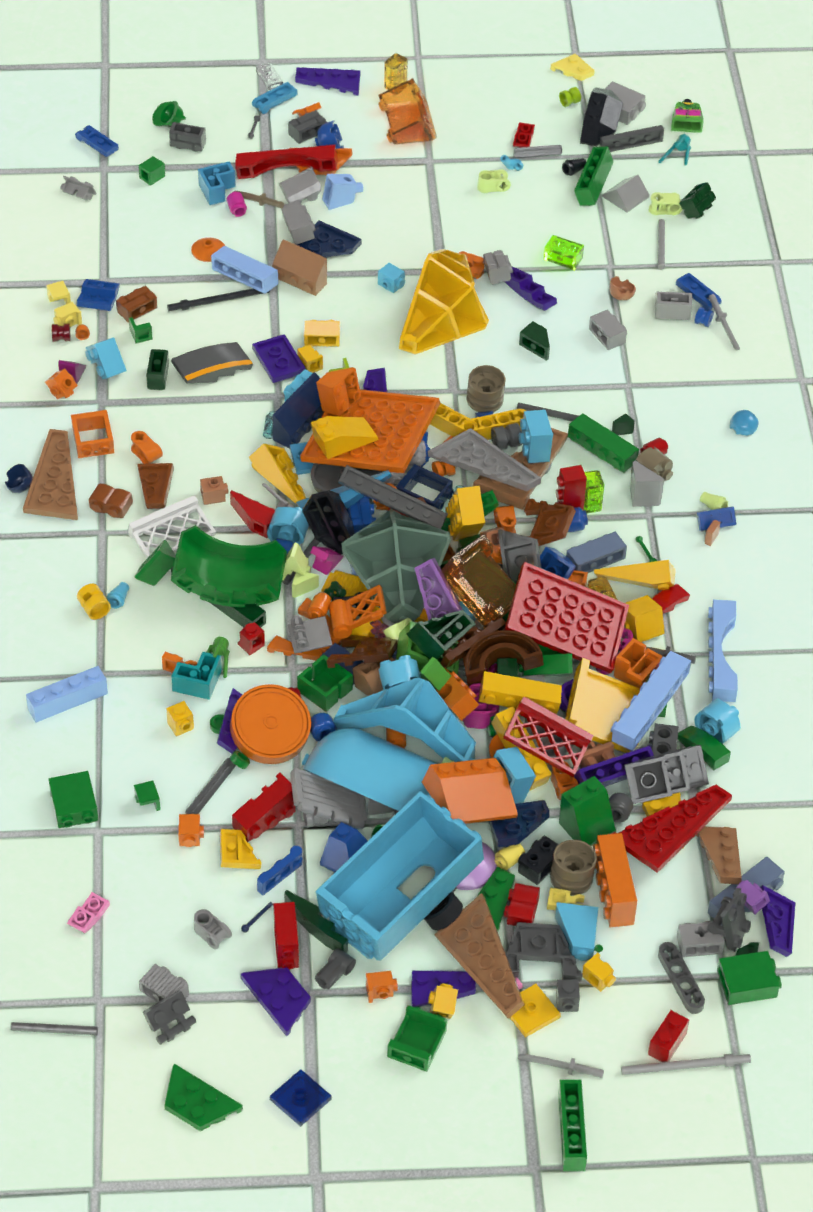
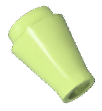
[700,492,728,510]

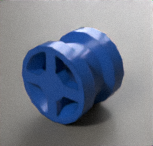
[695,307,714,327]

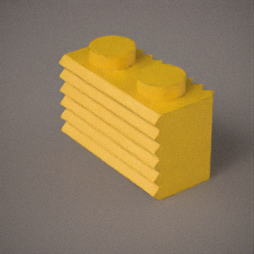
[304,320,340,347]

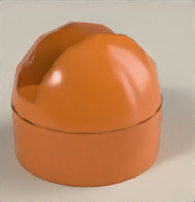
[75,324,90,340]

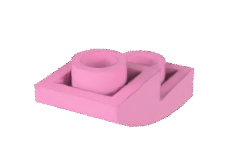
[67,892,110,933]

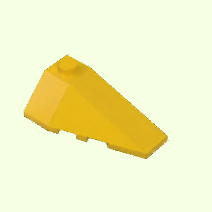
[249,443,306,504]

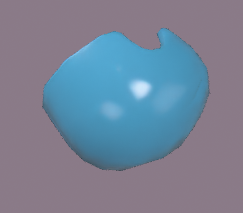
[730,410,759,436]

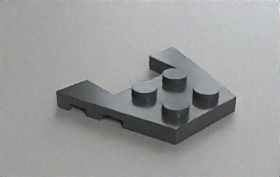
[506,922,583,982]

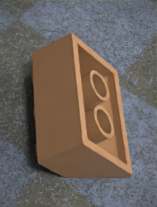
[272,239,327,296]

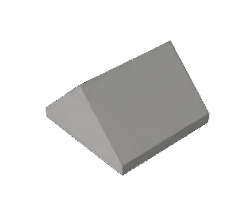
[602,174,650,213]
[630,461,664,507]

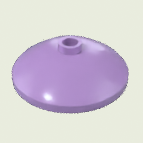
[456,842,497,890]

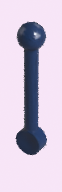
[241,902,273,933]

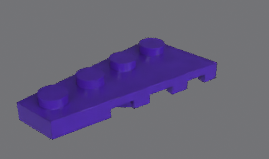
[295,67,361,96]

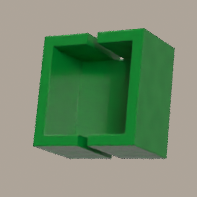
[297,654,353,712]

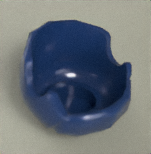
[5,464,33,493]

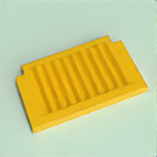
[321,570,367,597]

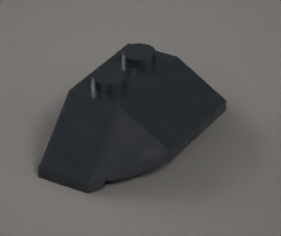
[580,87,623,147]
[302,490,355,554]

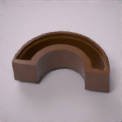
[465,630,544,687]

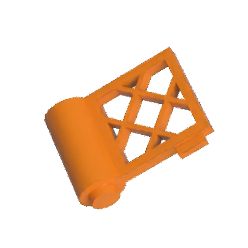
[329,585,387,639]

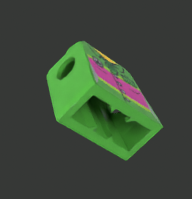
[671,99,704,133]

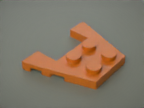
[267,598,341,661]

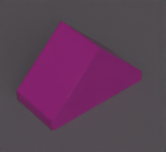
[58,360,86,384]

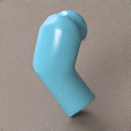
[500,155,523,171]

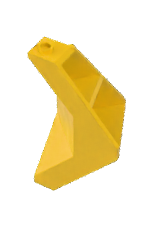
[399,249,489,354]

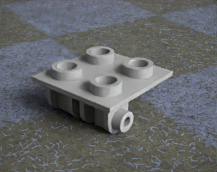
[288,615,332,654]

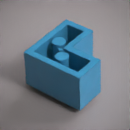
[198,161,236,205]

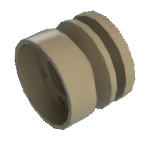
[466,365,506,412]
[550,840,597,895]

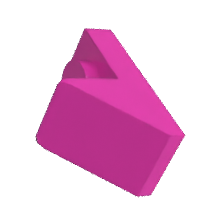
[310,546,343,575]

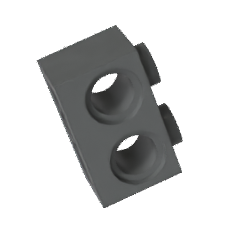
[649,723,679,756]

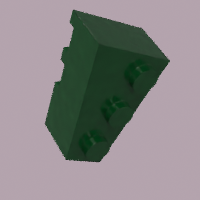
[406,610,476,660]

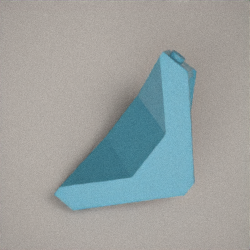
[333,677,476,762]

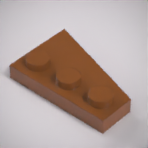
[137,463,174,509]

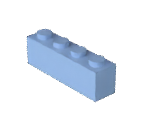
[211,246,278,294]
[26,666,108,723]

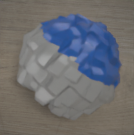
[408,440,430,467]

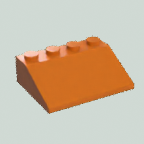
[422,758,518,824]

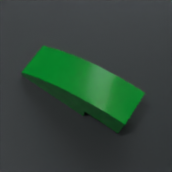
[678,726,731,771]

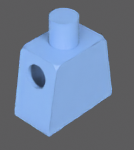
[322,174,363,210]

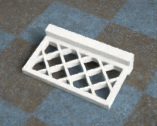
[128,495,216,558]

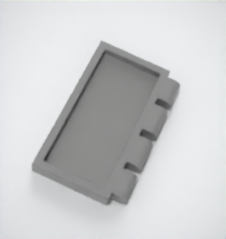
[290,768,368,829]

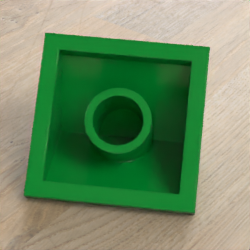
[134,540,176,586]

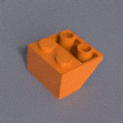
[316,367,361,416]

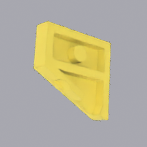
[550,53,595,81]

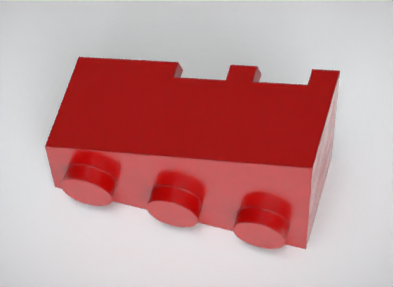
[232,772,296,842]

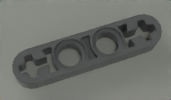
[658,942,705,1014]

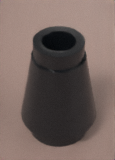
[562,158,586,176]

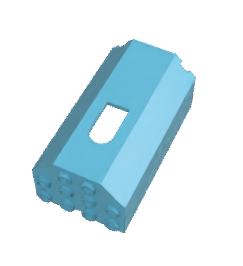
[315,792,484,961]

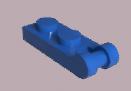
[75,125,119,157]
[676,273,722,311]
[257,846,303,896]

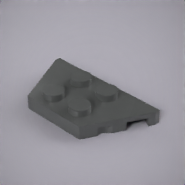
[498,529,541,584]

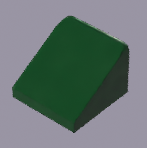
[612,413,635,435]

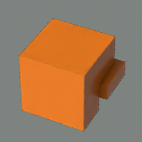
[614,638,663,688]

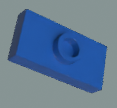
[697,506,737,531]

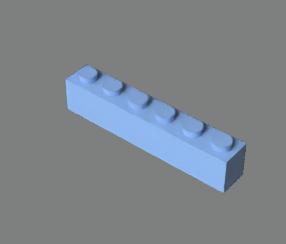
[611,651,691,751]

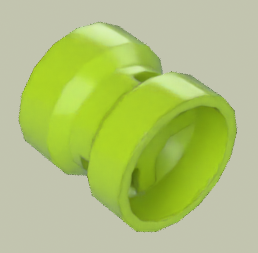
[559,87,581,107]

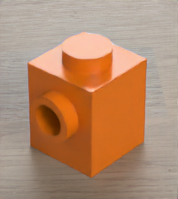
[179,814,204,847]

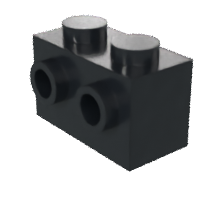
[518,835,559,886]

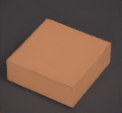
[705,520,721,546]

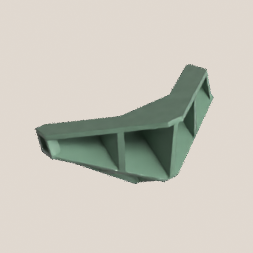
[341,509,451,623]

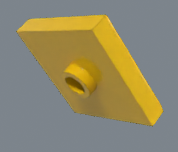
[510,984,561,1038]

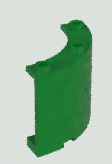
[171,525,287,607]

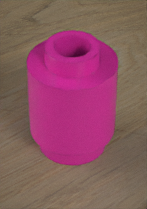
[226,192,247,217]

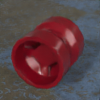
[52,324,71,342]

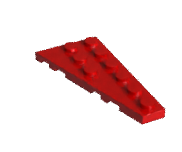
[611,784,732,873]

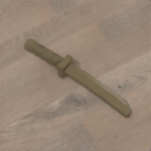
[233,190,284,209]

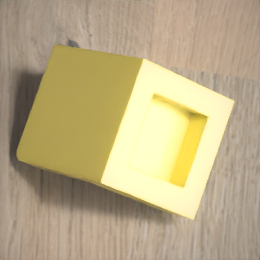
[47,281,71,304]

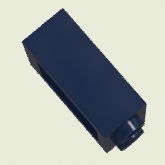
[396,464,454,510]

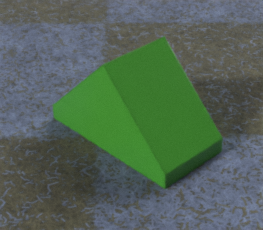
[420,657,451,691]

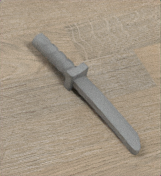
[708,294,740,350]
[518,1054,604,1078]

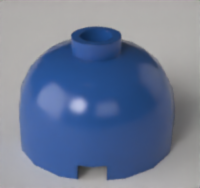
[315,120,344,149]

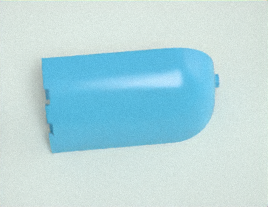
[302,728,438,811]

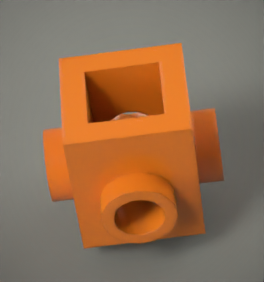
[45,368,78,399]

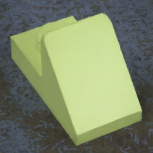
[282,542,308,581]
[292,558,319,598]

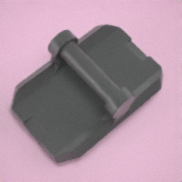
[707,888,751,952]

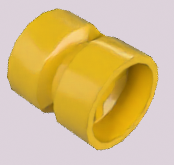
[77,583,111,620]

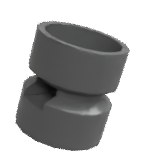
[491,423,522,450]

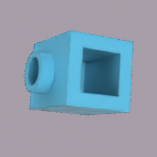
[378,263,405,293]

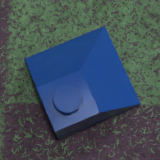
[540,547,576,579]
[320,822,367,872]

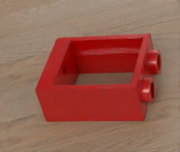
[273,902,299,970]

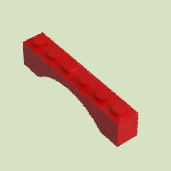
[235,145,338,179]

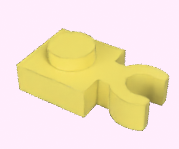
[547,888,585,911]

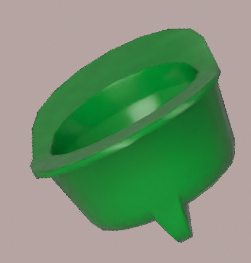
[152,101,186,127]

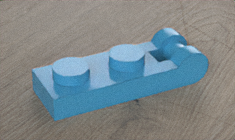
[252,82,298,114]

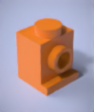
[366,971,398,1003]

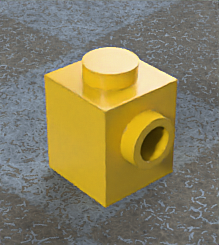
[166,701,194,737]
[428,984,458,1019]

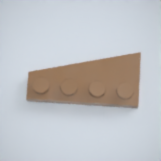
[696,827,742,884]

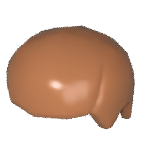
[609,276,636,300]

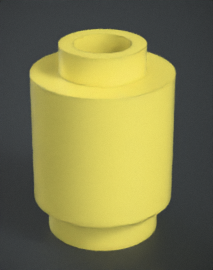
[494,844,525,870]

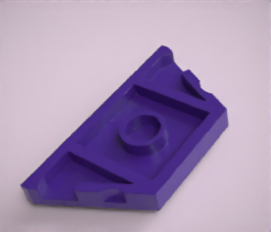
[241,967,311,1036]

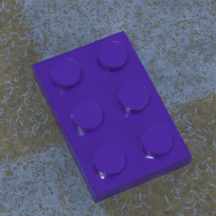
[252,334,306,383]

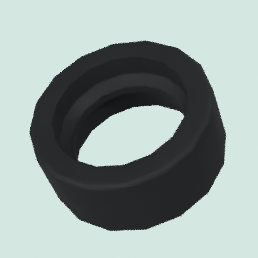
[424,891,463,930]

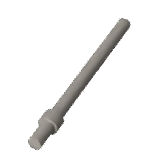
[621,1054,751,1075]

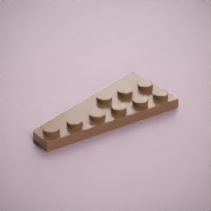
[473,428,568,505]
[434,893,524,1019]

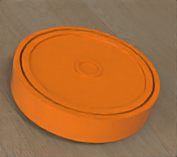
[230,684,311,764]

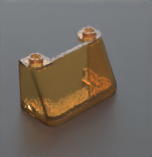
[378,78,437,144]
[442,534,517,627]

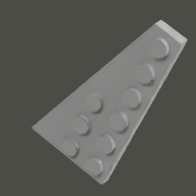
[428,428,541,491]

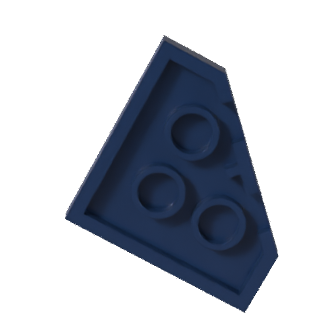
[297,220,362,257]
[488,800,550,847]

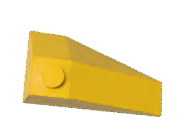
[594,560,676,590]

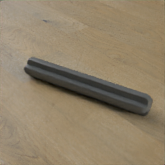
[185,758,236,814]

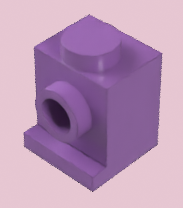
[737,880,770,915]

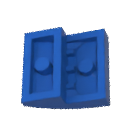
[77,279,120,311]

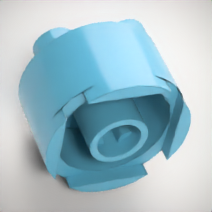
[267,507,309,546]
[378,655,421,690]
[694,698,741,744]

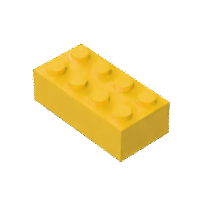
[445,486,485,541]

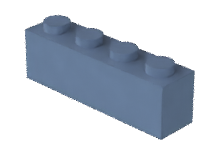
[707,856,785,925]

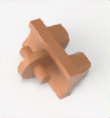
[579,741,615,769]

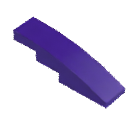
[505,266,557,311]

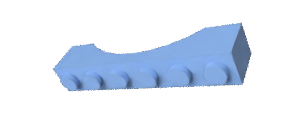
[708,599,738,702]

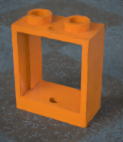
[71,410,114,458]

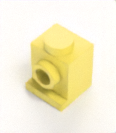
[53,302,82,327]

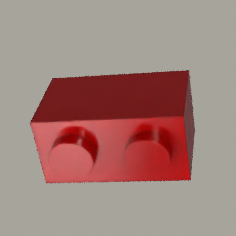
[648,1010,690,1062]

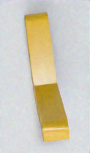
[426,396,526,440]

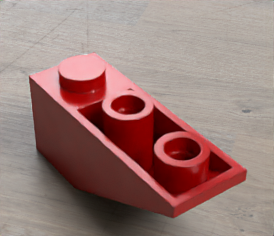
[230,490,275,538]

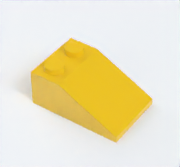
[311,416,378,459]

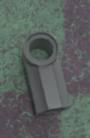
[315,948,356,990]

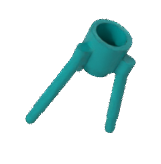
[658,134,691,165]

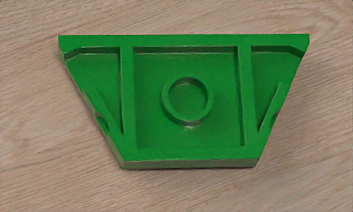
[164,1064,243,1131]

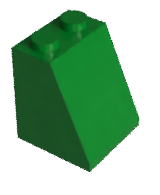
[559,776,616,846]

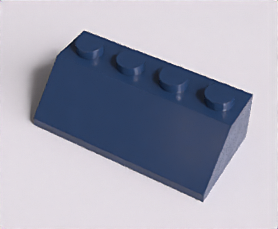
[272,372,324,449]

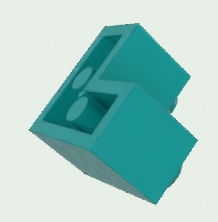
[171,651,222,700]

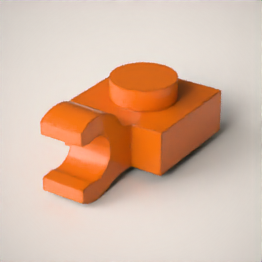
[291,102,322,117]
[162,651,197,673]

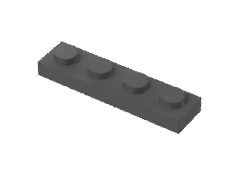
[600,125,664,152]

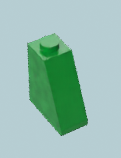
[518,654,573,676]

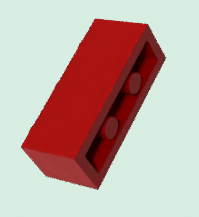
[554,465,587,510]

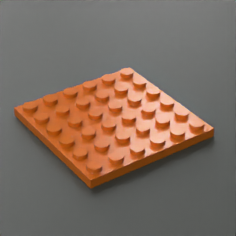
[300,390,440,473]

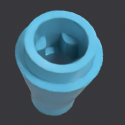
[107,582,129,609]

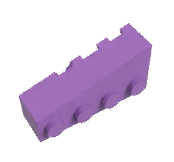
[415,558,462,620]

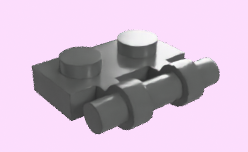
[143,990,196,1045]

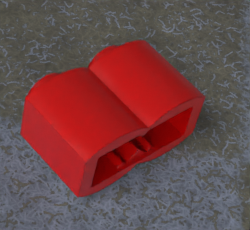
[504,883,540,926]

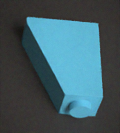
[555,902,598,961]

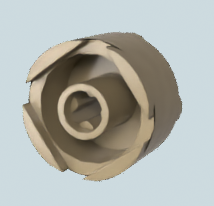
[631,447,673,481]

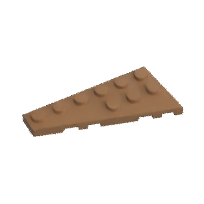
[23,429,78,520]

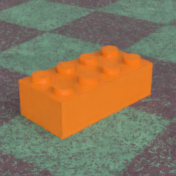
[593,833,637,928]

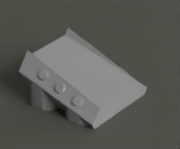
[279,167,321,203]

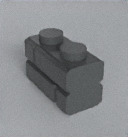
[288,110,326,144]
[169,122,206,152]

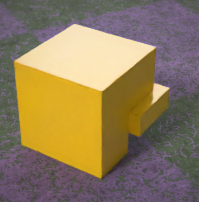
[624,595,665,642]

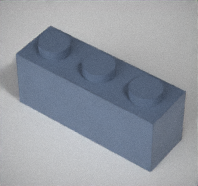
[566,531,627,573]

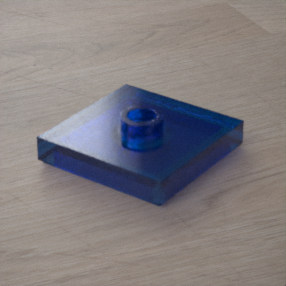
[270,1069,332,1127]

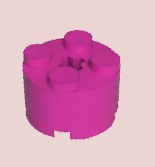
[462,683,500,729]

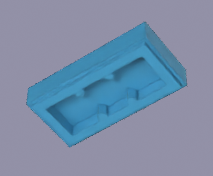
[290,442,314,475]

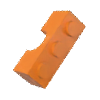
[435,668,479,721]

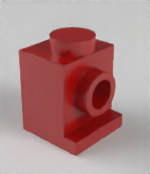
[237,622,265,655]

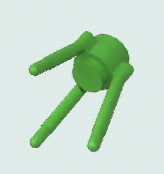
[206,636,230,678]

